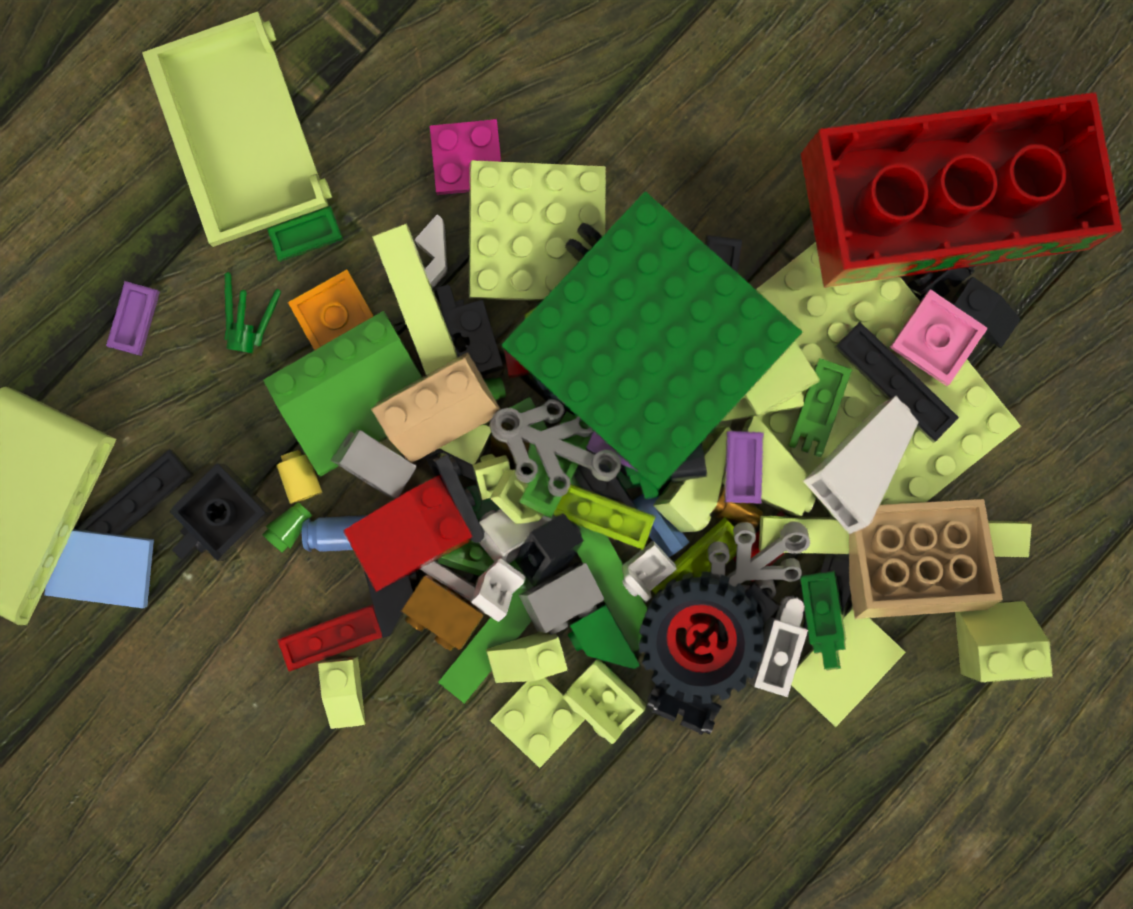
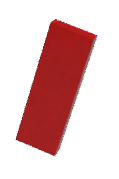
[277,604,382,672]

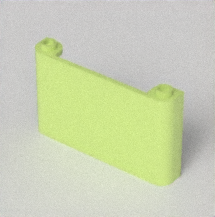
[142,12,332,247]
[0,387,117,625]

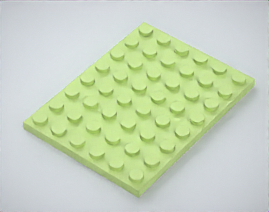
[751,242,1021,517]

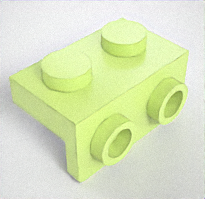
[563,659,647,744]

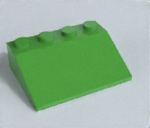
[263,311,423,477]

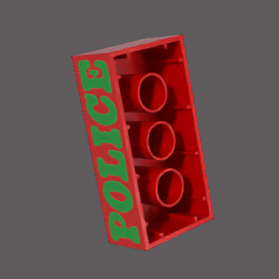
[801,92,1122,288]

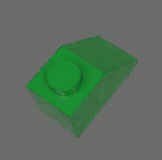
[567,604,640,669]

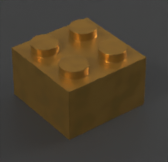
[401,575,485,651]

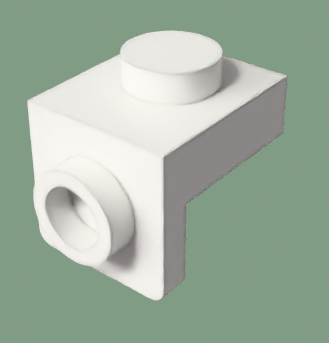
[622,540,677,602]
[471,559,525,622]

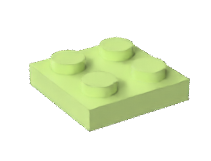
[490,677,585,768]

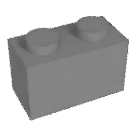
[519,563,605,635]

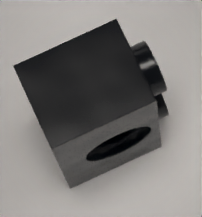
[515,513,584,587]

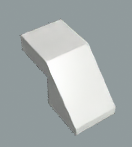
[415,215,448,289]

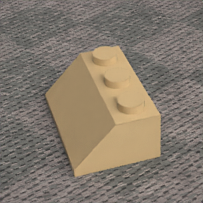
[372,352,501,463]

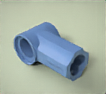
[633,494,689,557]

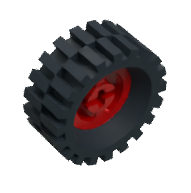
[639,572,764,704]

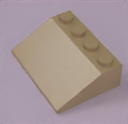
[849,499,1003,619]

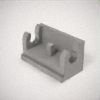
[330,430,417,499]

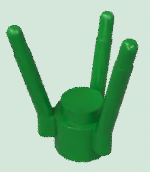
[224,272,281,353]

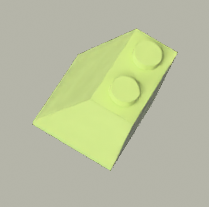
[721,417,817,516]
[955,601,1053,682]

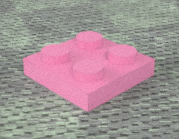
[889,289,988,386]

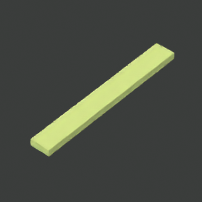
[759,516,1032,557]

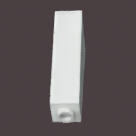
[804,396,918,534]

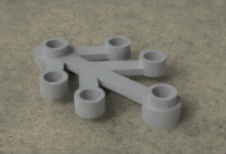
[490,399,621,497]
[708,521,810,598]

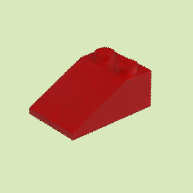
[343,475,473,592]

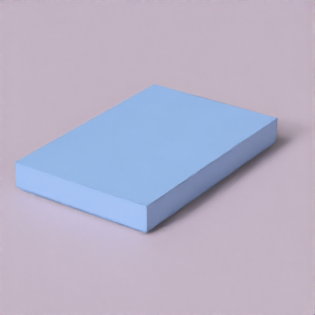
[44,529,154,608]

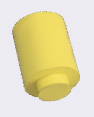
[276,450,323,504]

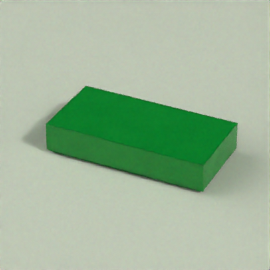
[267,206,343,262]

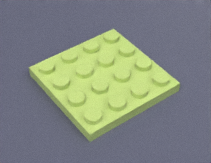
[469,160,606,301]

